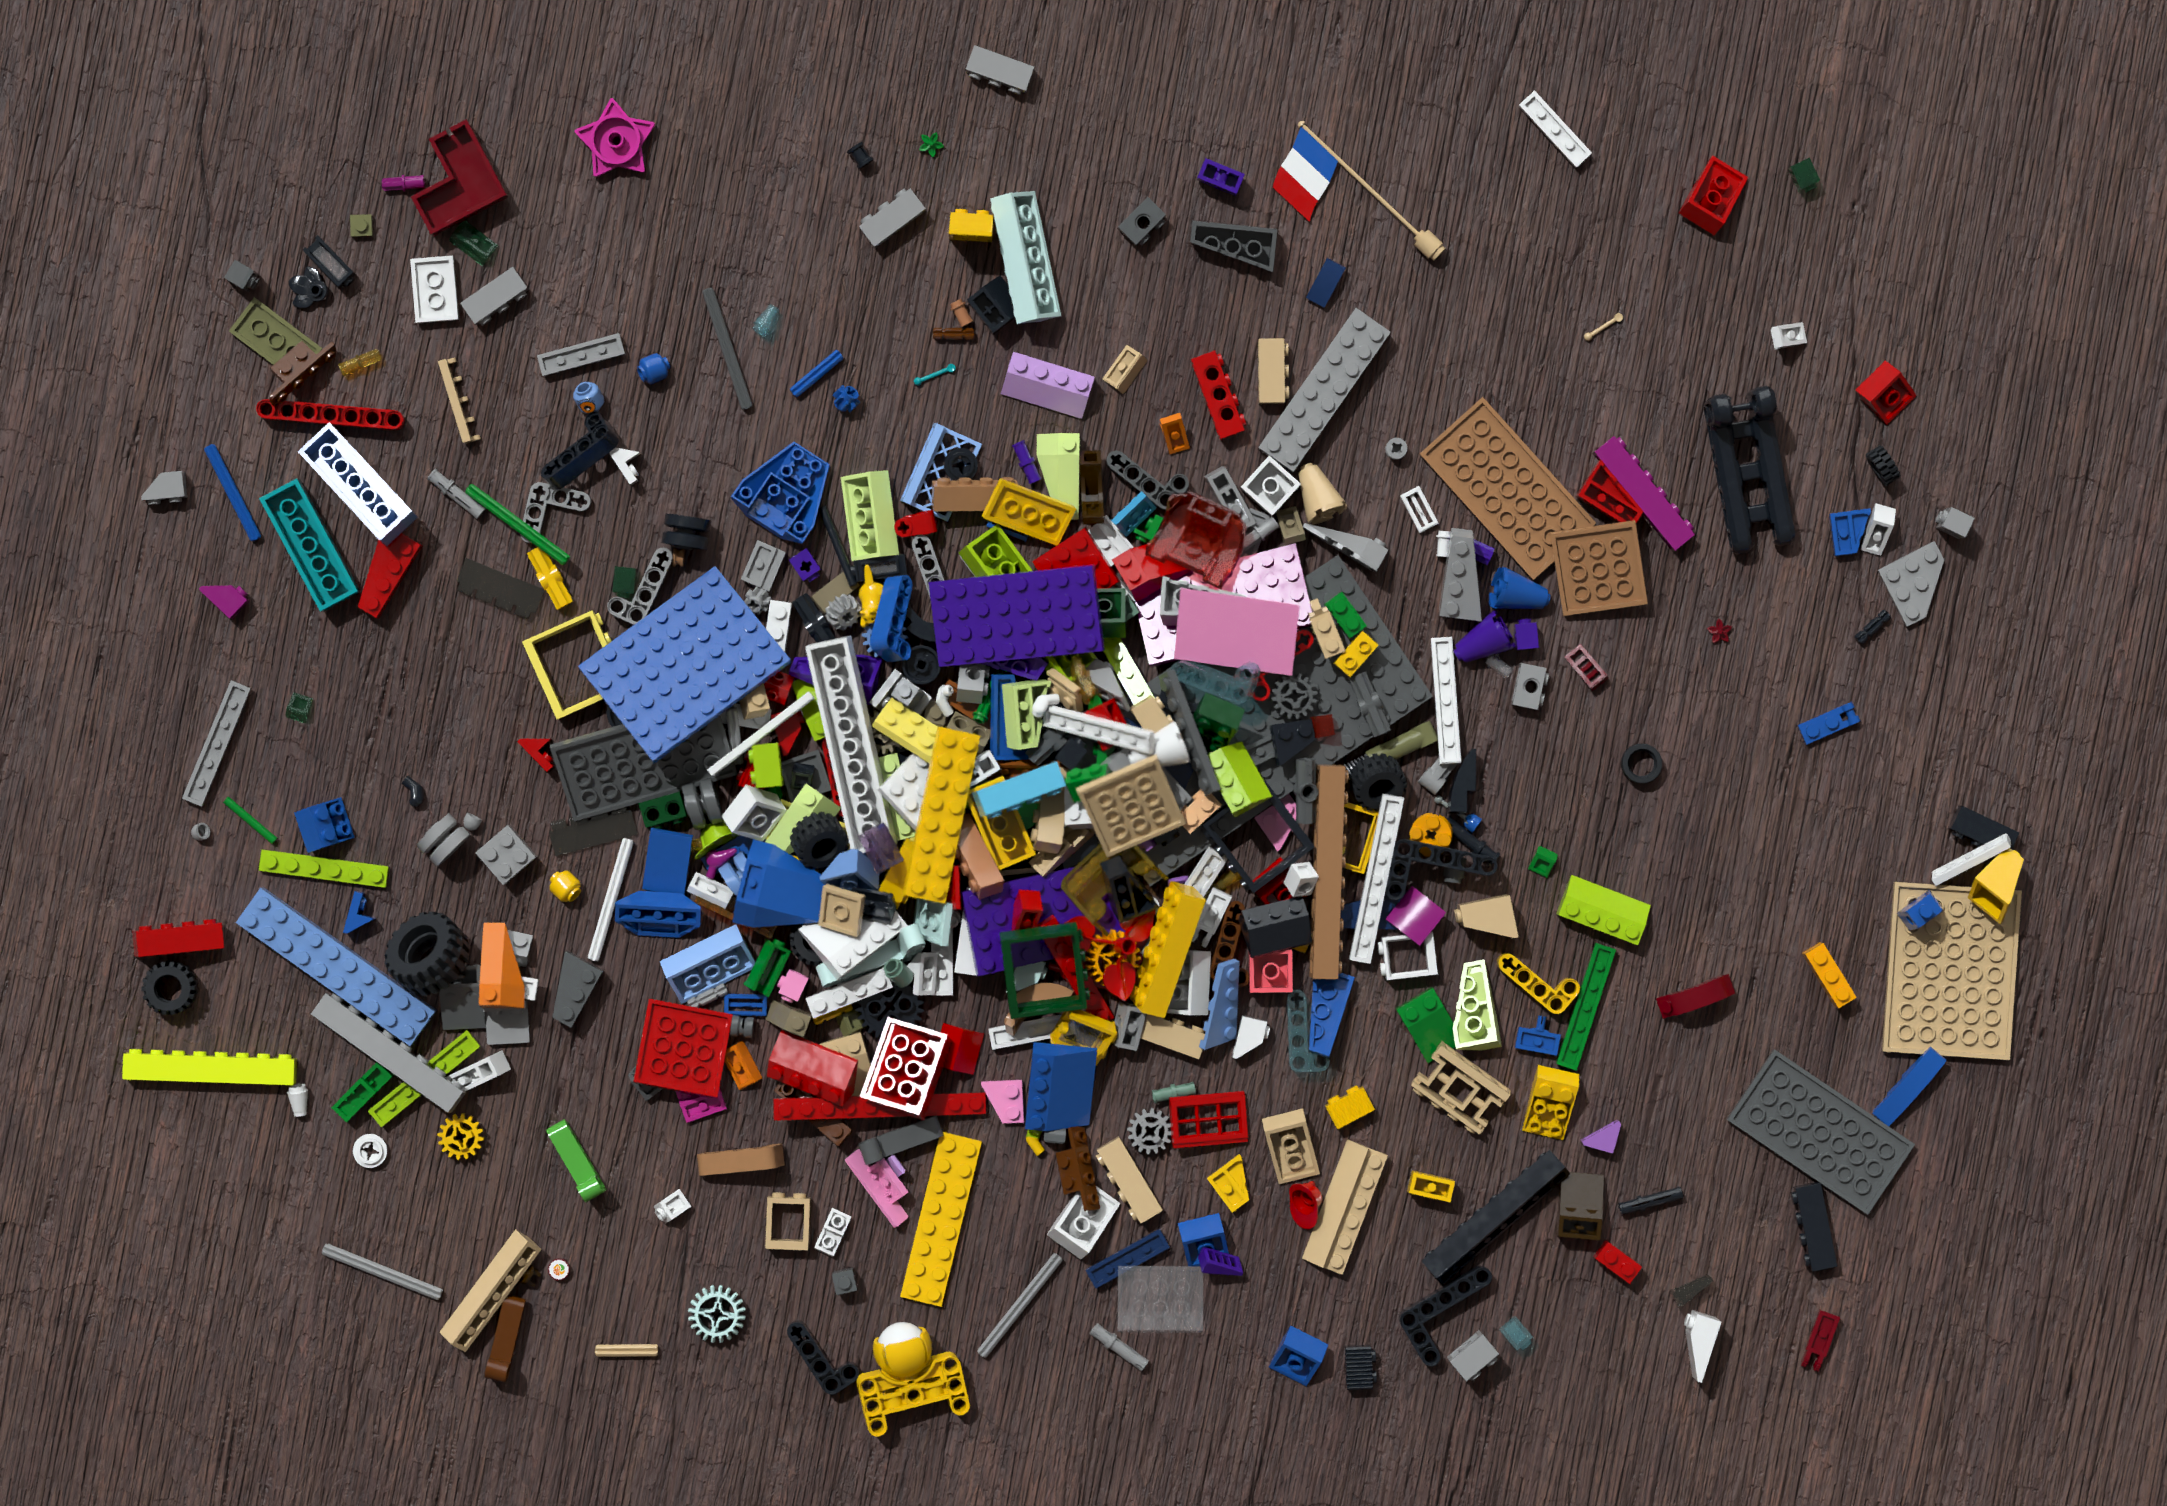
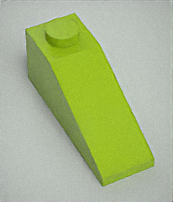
[792,679,825,742]

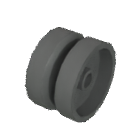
[682,777,724,831]

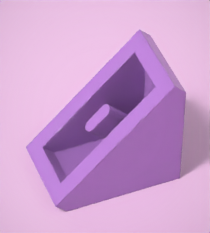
[1580,1120,1621,1154]

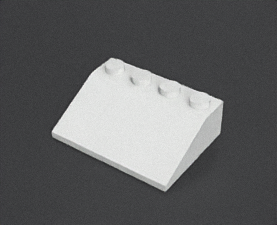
[798,910,908,981]

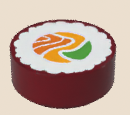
[548,1258,570,1280]

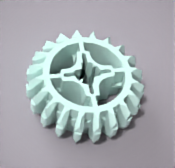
[688,1285,746,1343]

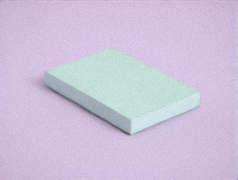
[913,898,953,946]

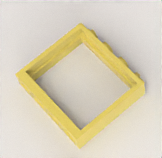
[522,610,611,720]

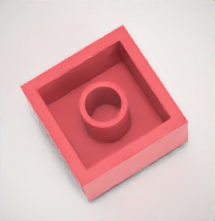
[1249,949,1293,993]

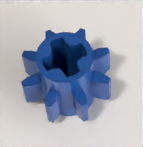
[832,385,860,412]

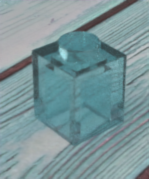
[1499,1316,1533,1350]

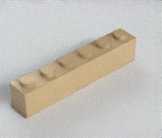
[440,1229,541,1352]

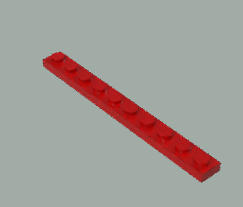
[773,1092,986,1121]

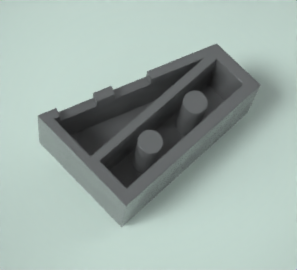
[553,950,604,1027]

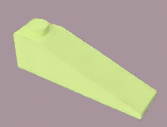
[766,783,841,854]

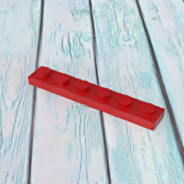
[1037,915,1114,1021]

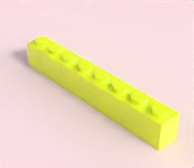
[122,1049,297,1085]

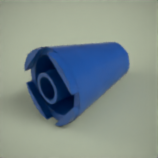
[1489,567,1550,609]

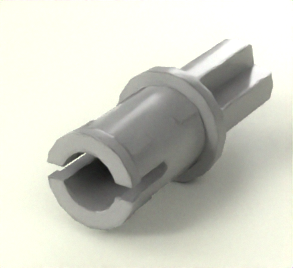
[1239,517,1280,551]

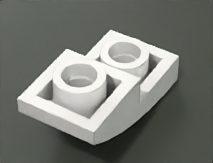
[814,1208,851,1257]

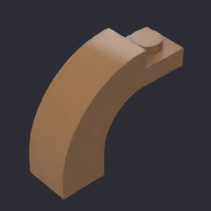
[1004,983,1075,1036]

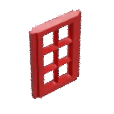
[1169,1091,1248,1148]

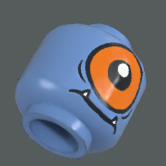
[573,382,604,414]

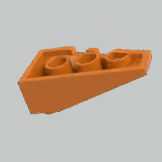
[479,923,525,1008]

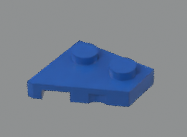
[1829,508,1871,556]

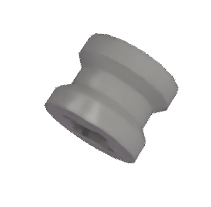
[1385,438,1407,460]

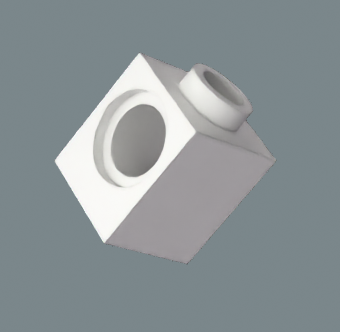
[1284,862,1319,897]

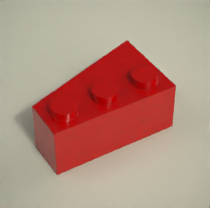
[1576,459,1644,523]

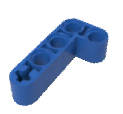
[870,575,913,662]

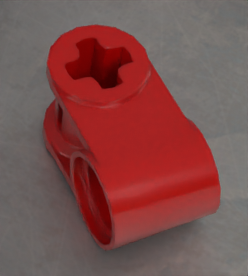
[894,510,938,537]

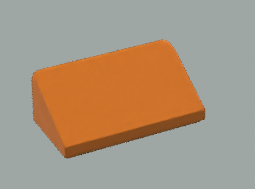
[724,1041,762,1090]

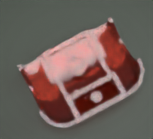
[1145,491,1247,590]

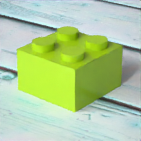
[749,743,784,788]

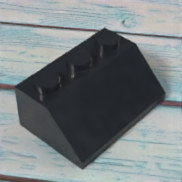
[1238,896,1312,958]

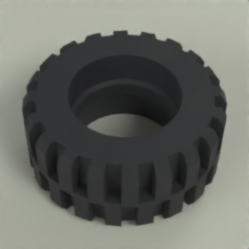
[385,912,469,996]

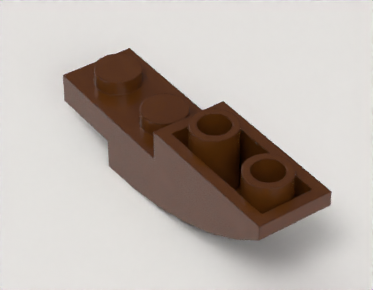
[774,1082,853,1147]

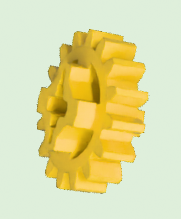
[437,1113,484,1160]

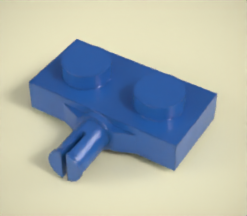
[1515,1015,1561,1056]

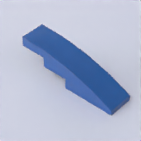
[1872,1046,1946,1126]

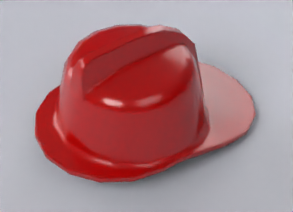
[1289,1181,1322,1229]

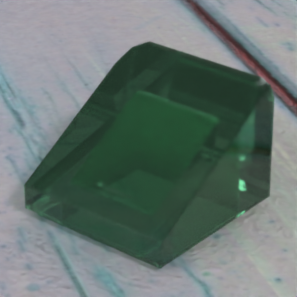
[285,692,313,723]

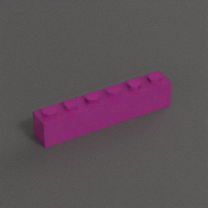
[1593,436,1695,551]

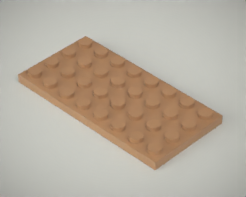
[1419,397,1596,580]

